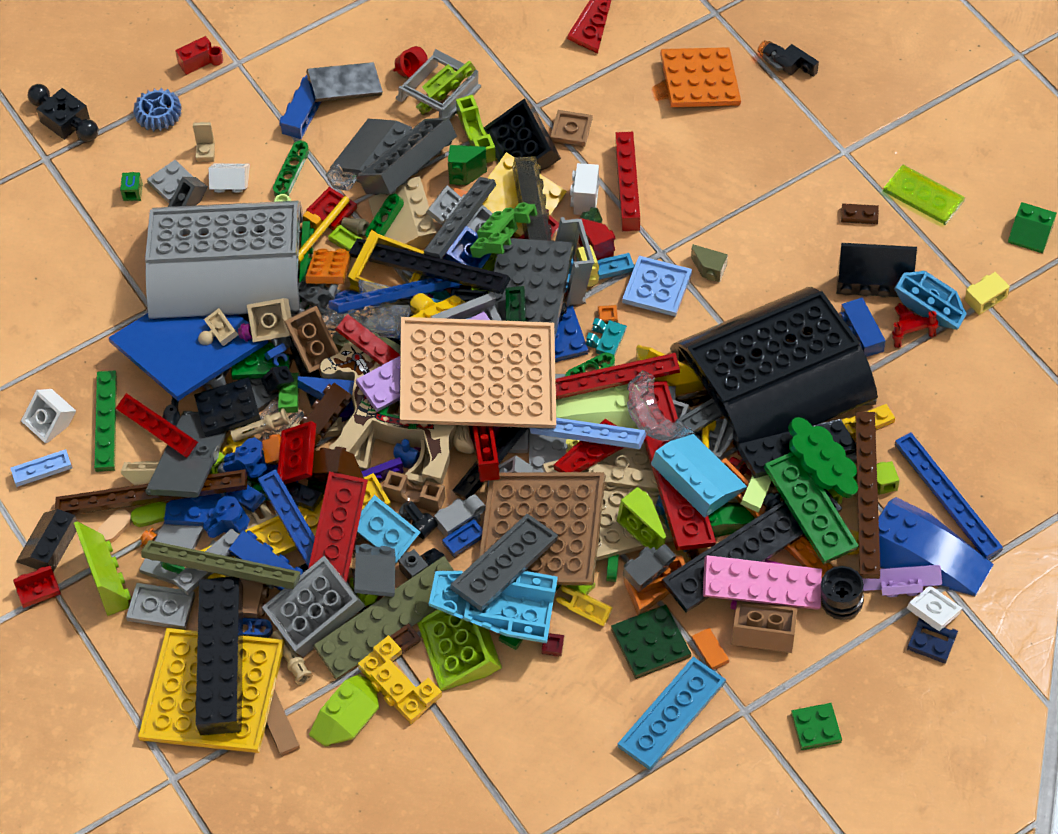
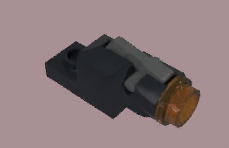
[758,40,819,77]

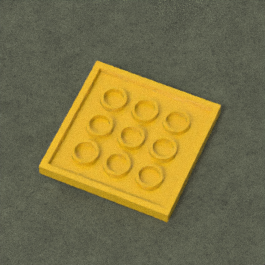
[483,152,567,238]

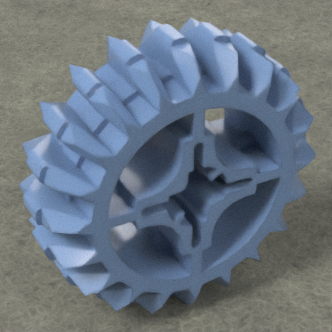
[133,87,182,132]

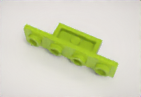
[416,61,476,115]

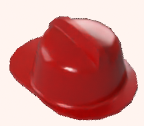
[393,46,428,78]

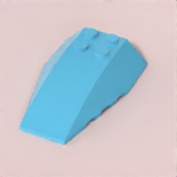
[429,571,558,643]

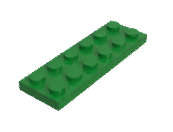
[764,452,859,565]

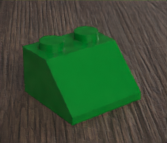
[448,145,487,185]
[1008,202,1057,253]

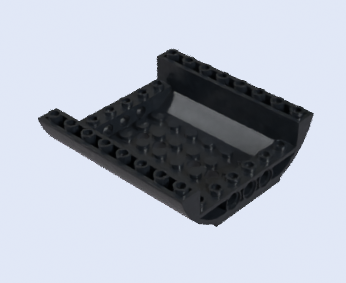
[670,287,878,452]

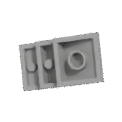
[426,185,493,234]

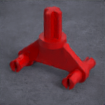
[892,303,938,348]

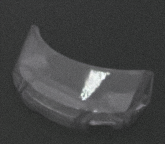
[627,370,694,441]

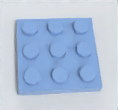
[622,256,692,317]

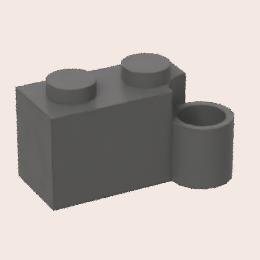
[623,544,677,592]

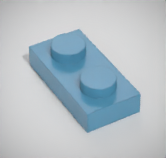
[597,253,634,280]

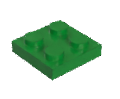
[791,703,842,751]

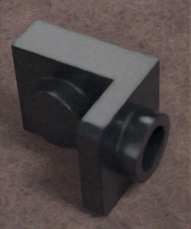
[261,366,294,395]

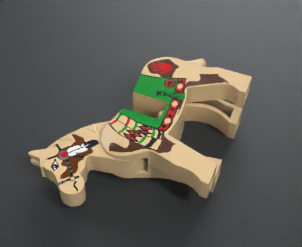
[320,342,475,486]

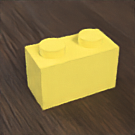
[964,272,1010,315]

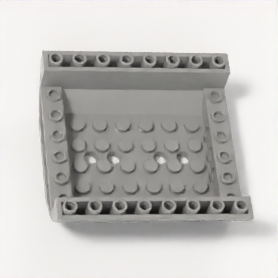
[145,200,303,319]

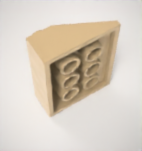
[368,176,437,249]

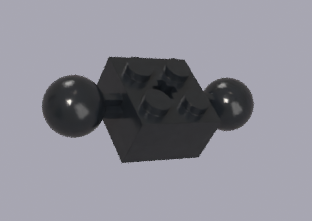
[27,84,99,142]

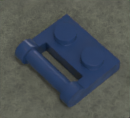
[907,617,958,664]

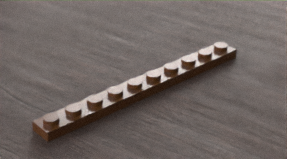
[855,411,880,579]
[55,469,247,515]

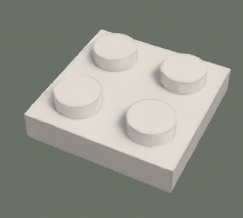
[907,586,962,631]

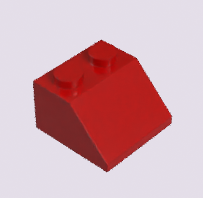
[578,218,616,260]

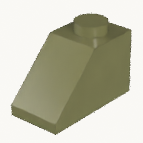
[691,244,728,282]

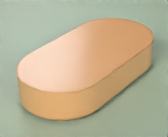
[98,509,132,543]

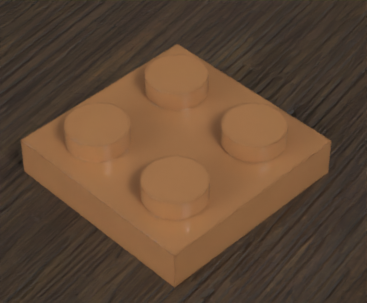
[550,110,593,147]

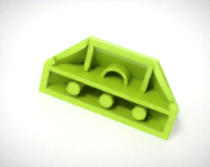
[309,674,379,747]

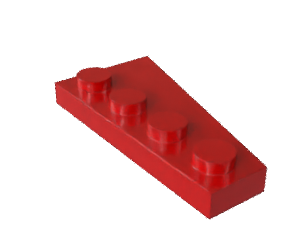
[567,0,611,54]

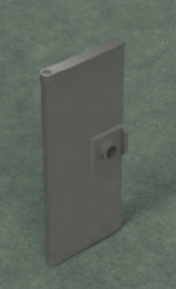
[145,411,228,498]

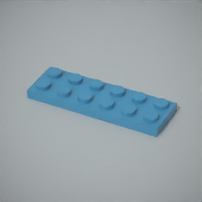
[618,657,726,771]

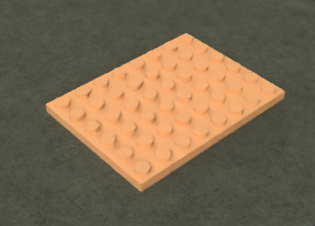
[400,317,556,429]

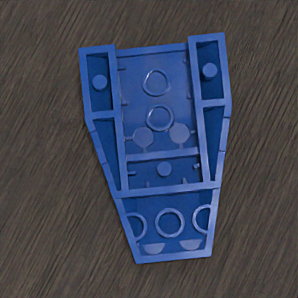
[879,497,994,596]

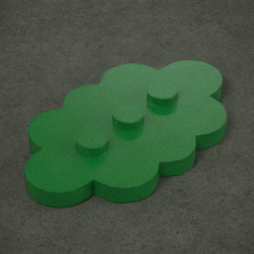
[788,417,858,498]

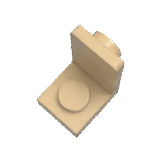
[193,122,215,162]

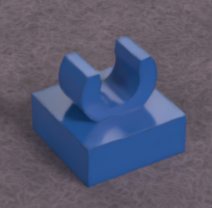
[264,343,288,367]

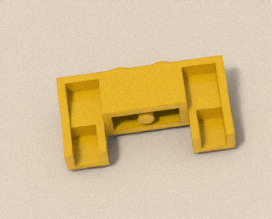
[358,635,442,725]

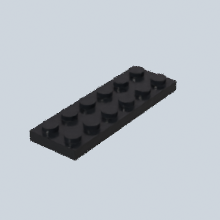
[737,419,856,478]

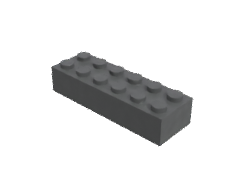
[357,118,457,195]

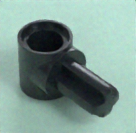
[404,501,438,539]

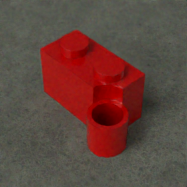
[175,36,224,75]

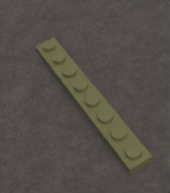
[141,540,300,589]

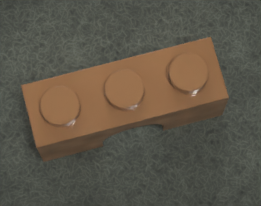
[382,470,446,513]

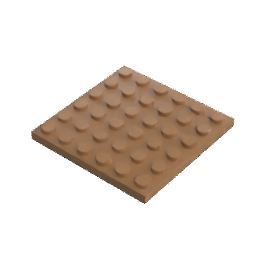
[479,472,606,585]

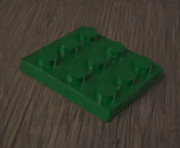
[611,604,691,679]

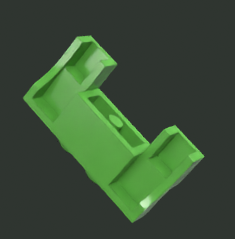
[470,202,538,258]

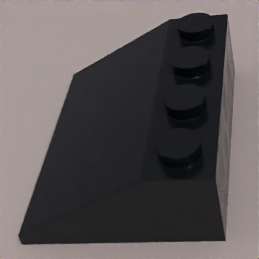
[483,98,561,172]
[836,243,917,297]

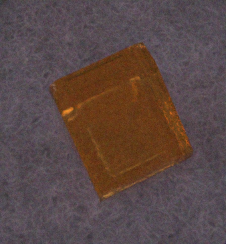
[652,79,669,101]

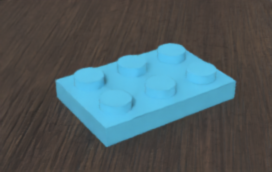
[357,495,420,563]

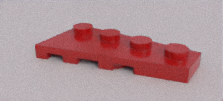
[554,419,624,472]

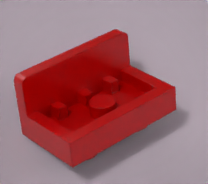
[13,566,61,608]

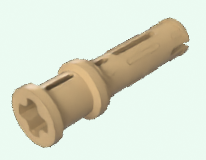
[230,408,290,442]
[272,629,313,685]

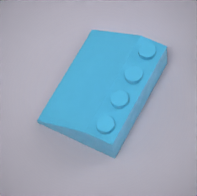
[651,434,747,518]

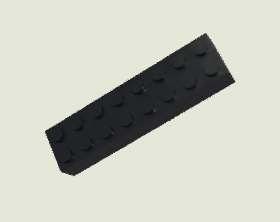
[196,577,243,735]

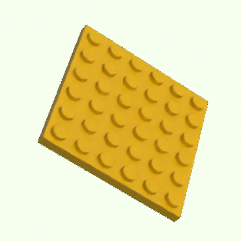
[138,628,285,753]

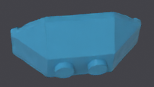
[894,271,967,330]

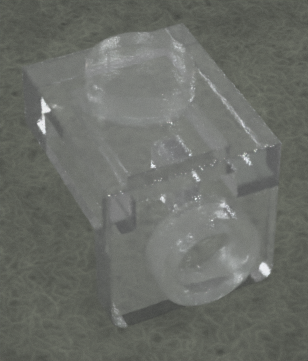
[326,164,358,191]

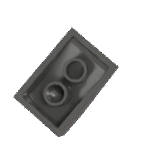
[352,544,396,597]

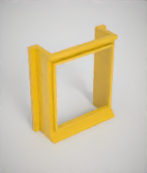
[348,230,425,306]

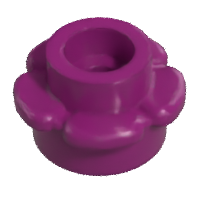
[238,323,252,342]

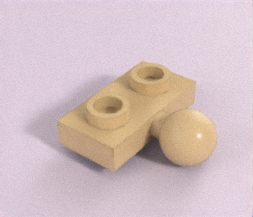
[198,309,238,346]

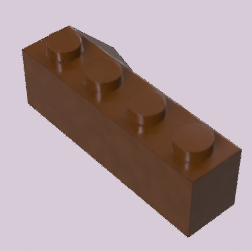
[299,382,353,449]

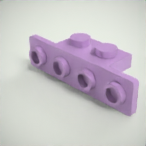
[862,565,942,597]

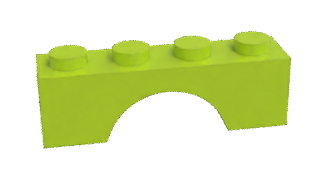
[456,95,496,163]
[826,461,900,504]

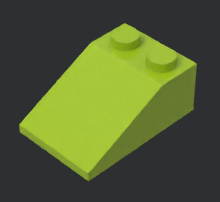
[616,487,666,550]

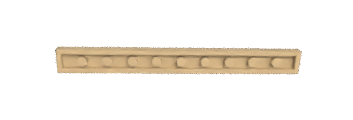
[588,463,783,503]

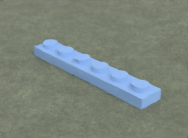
[530,418,646,449]

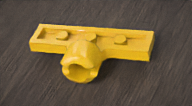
[409,293,466,318]

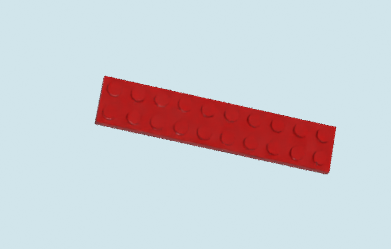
[628,381,716,551]

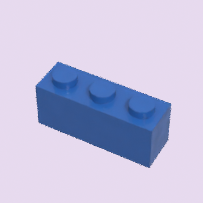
[839,297,886,357]

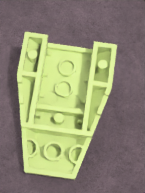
[556,380,647,429]

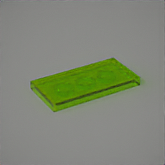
[883,165,965,225]

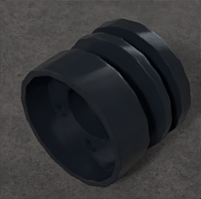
[821,566,864,620]

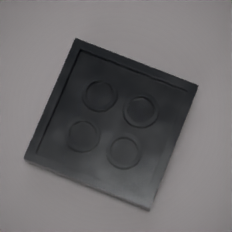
[194,377,261,437]

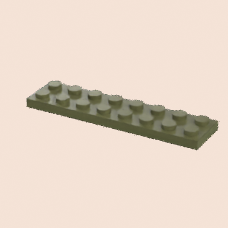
[313,556,454,679]

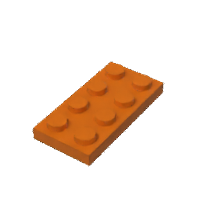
[306,249,351,284]

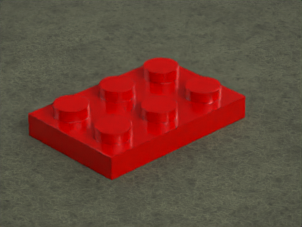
[278,421,316,485]

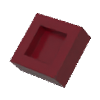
[541,633,565,657]

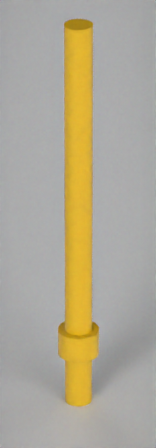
[298,196,350,264]

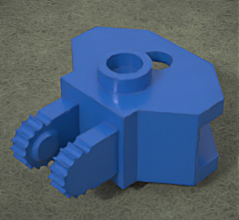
[223,437,267,479]
[203,496,250,538]

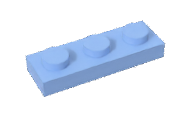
[10,449,72,487]

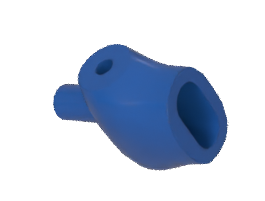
[393,439,420,469]

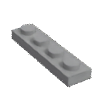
[173,529,239,595]

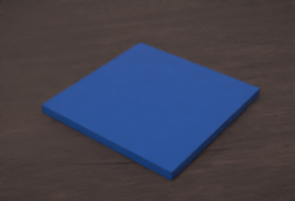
[108,313,268,401]

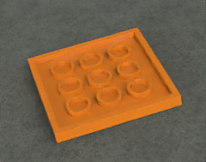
[660,47,741,107]

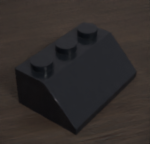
[16,509,77,572]

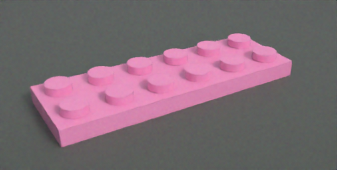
[703,555,822,610]

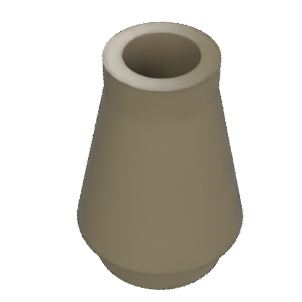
[341,217,369,237]

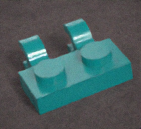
[586,318,627,357]

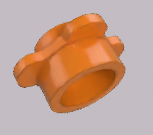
[140,527,157,547]

